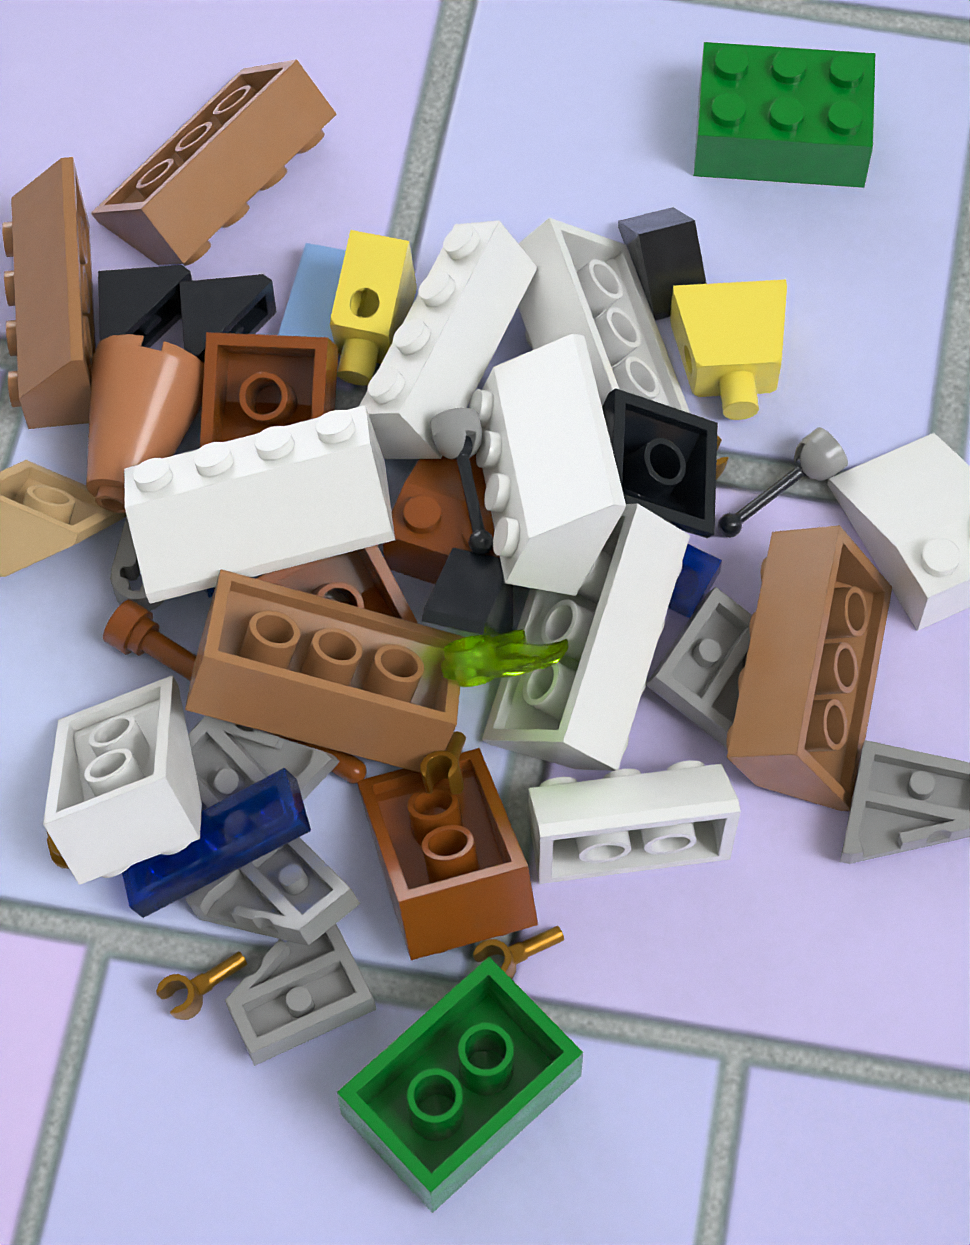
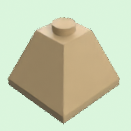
[0,460,127,577]

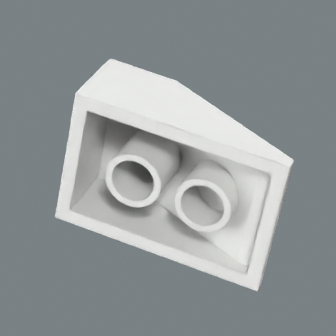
[827,433,970,631]
[43,675,202,885]

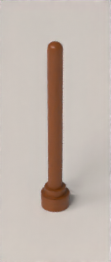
[103,599,367,784]

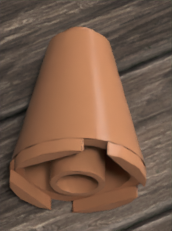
[86,334,204,513]

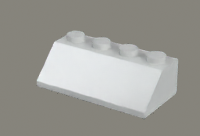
[518,218,690,413]
[359,220,538,459]
[469,333,626,596]
[124,405,395,604]
[482,503,690,771]

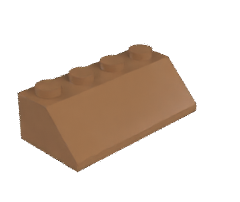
[91,59,337,266]
[2,157,96,429]
[726,525,892,811]
[185,569,465,773]

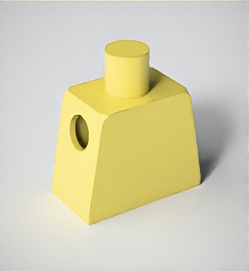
[330,230,417,386]
[670,279,787,420]

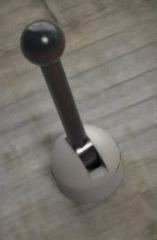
[430,408,493,555]
[718,427,848,538]

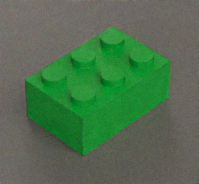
[693,42,876,188]
[337,957,583,1213]

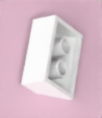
[528,761,741,884]

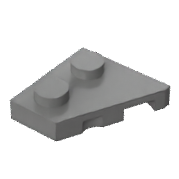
[646,586,752,748]
[188,716,340,849]
[840,740,970,864]
[185,821,360,946]
[225,924,376,1066]

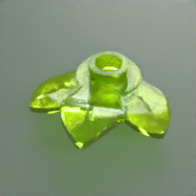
[441,629,569,687]

